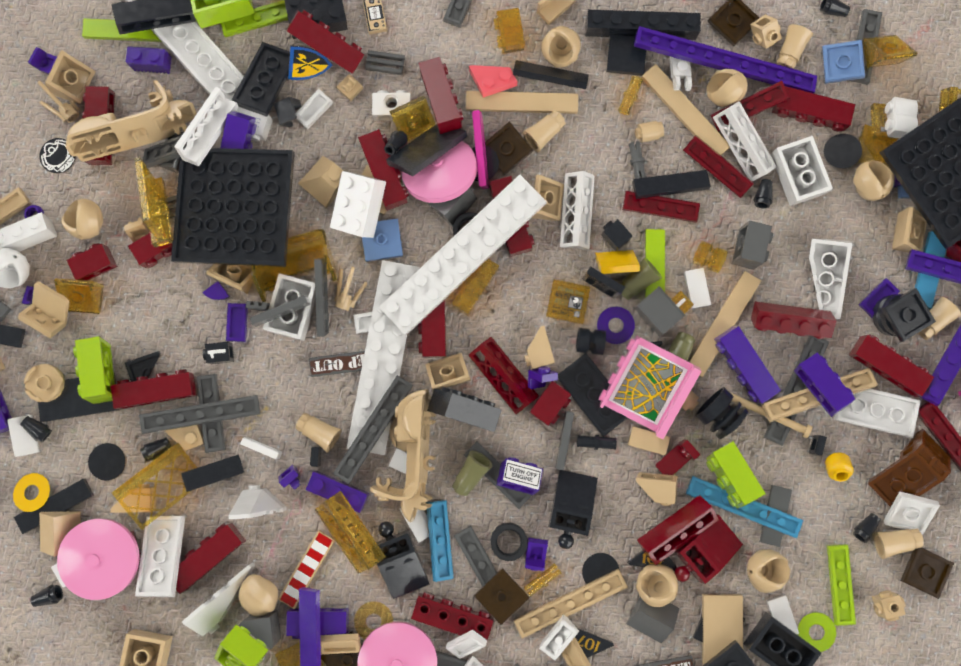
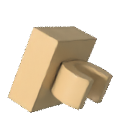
[337,74,363,101]
[124,218,151,242]

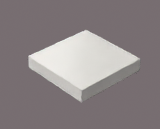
[884,492,940,534]

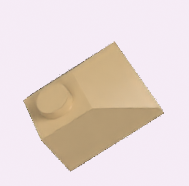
[298,156,343,208]

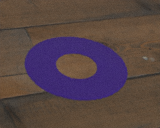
[597,306,635,344]

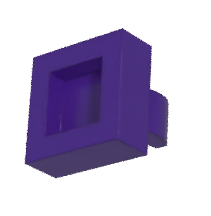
[278,464,301,490]

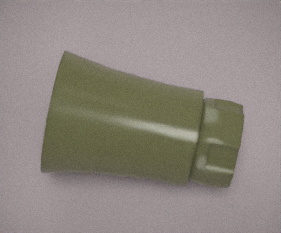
[620,258,662,300]
[668,332,695,361]
[452,450,493,496]

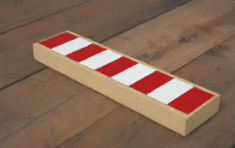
[278,530,335,609]

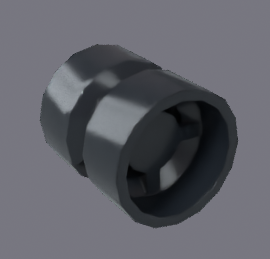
[576,328,606,355]

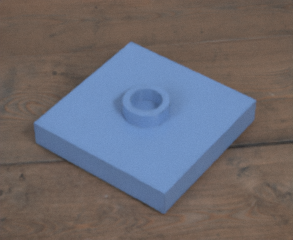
[822,40,865,84]
[362,218,403,262]

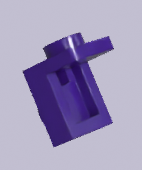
[28,47,57,75]
[528,366,558,389]
[525,538,548,571]

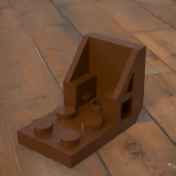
[868,429,951,507]

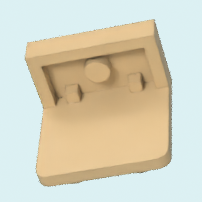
[18,282,69,338]

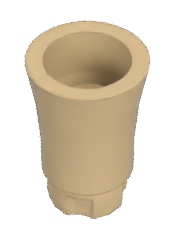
[776,24,813,69]
[522,111,566,152]
[917,297,961,340]
[295,413,342,453]
[874,529,924,559]

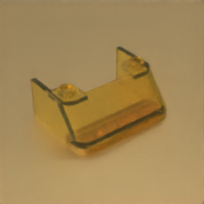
[251,229,337,302]

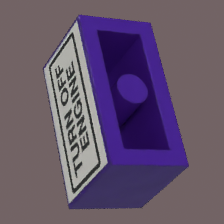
[497,458,543,495]

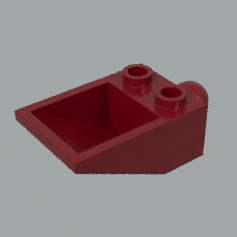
[674,514,743,584]

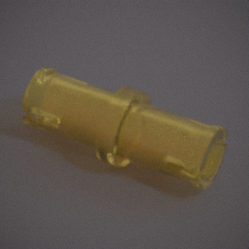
[618,76,643,115]
[523,563,562,597]

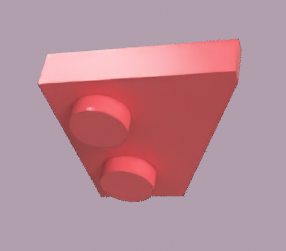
[469,65,518,98]

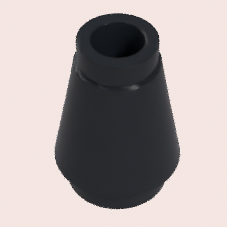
[820,0,850,17]
[384,130,408,155]
[753,179,773,209]
[20,416,52,443]
[140,437,172,462]
[853,513,881,543]
[30,585,63,607]

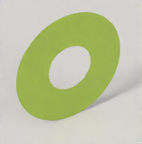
[798,612,836,652]

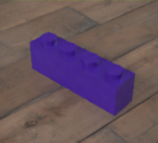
[714,326,781,404]

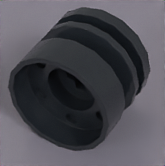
[695,387,749,439]

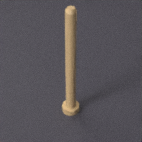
[730,392,813,438]

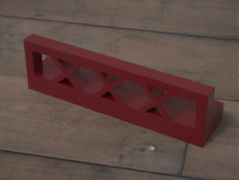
[468,337,539,415]

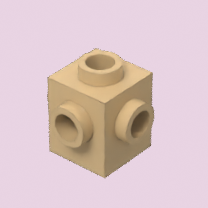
[750,14,782,49]
[872,590,906,621]

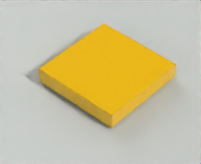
[595,250,640,274]

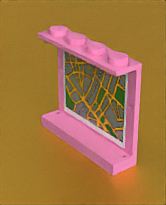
[599,335,701,439]

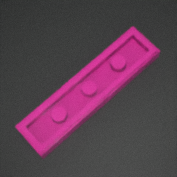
[472,110,489,189]

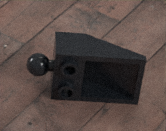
[548,470,598,549]
[371,521,430,599]

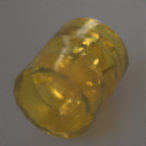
[692,240,728,273]

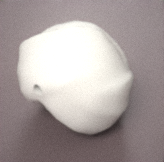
[0,248,30,289]

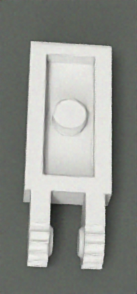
[669,56,692,91]

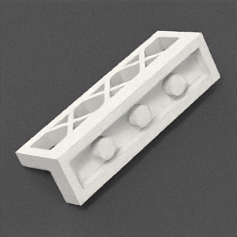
[174,87,239,166]
[713,101,777,181]
[560,171,594,250]

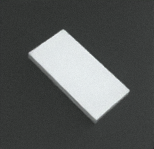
[834,389,921,438]
[135,516,185,597]

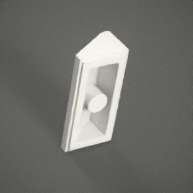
[7,415,40,457]
[399,508,429,542]
[539,614,579,661]

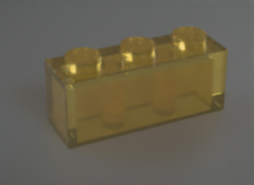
[452,259,500,316]

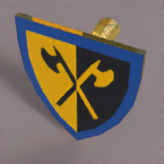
[288,45,333,80]

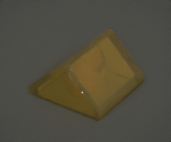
[863,35,918,68]
[54,278,104,314]

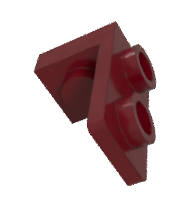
[655,440,701,475]

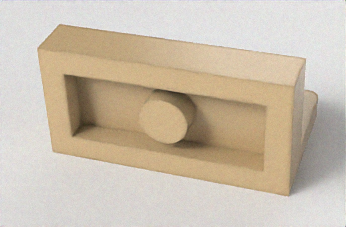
[537,0,576,25]

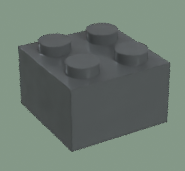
[731,220,773,270]

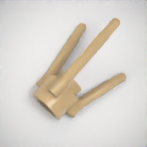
[38,81,80,123]
[334,266,367,311]

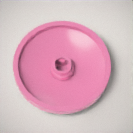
[401,141,477,203]
[57,518,140,600]
[358,621,437,666]

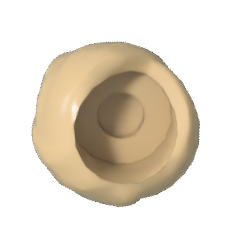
[541,26,581,68]
[706,69,748,107]
[853,160,895,201]
[61,199,103,240]
[747,549,791,593]
[636,564,678,607]
[239,574,278,617]

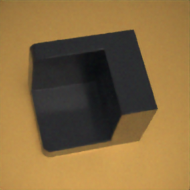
[274,97,302,128]

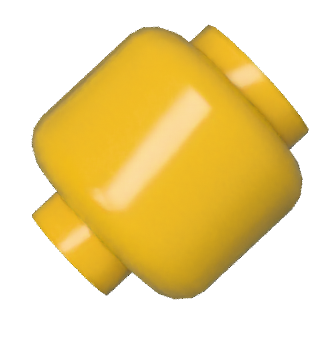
[825,452,854,482]

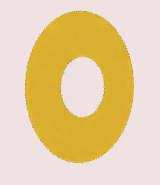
[13,473,50,512]

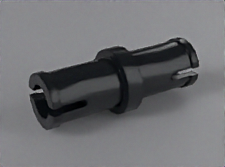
[577,435,617,450]

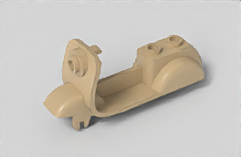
[65,80,197,161]
[370,389,436,523]

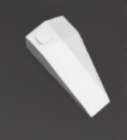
[809,238,853,319]
[229,485,287,519]
[182,562,255,636]

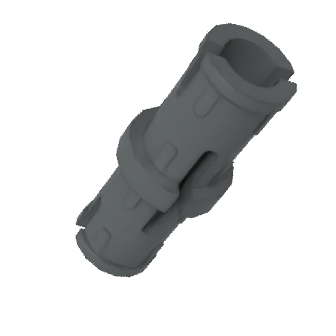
[628,141,646,179]

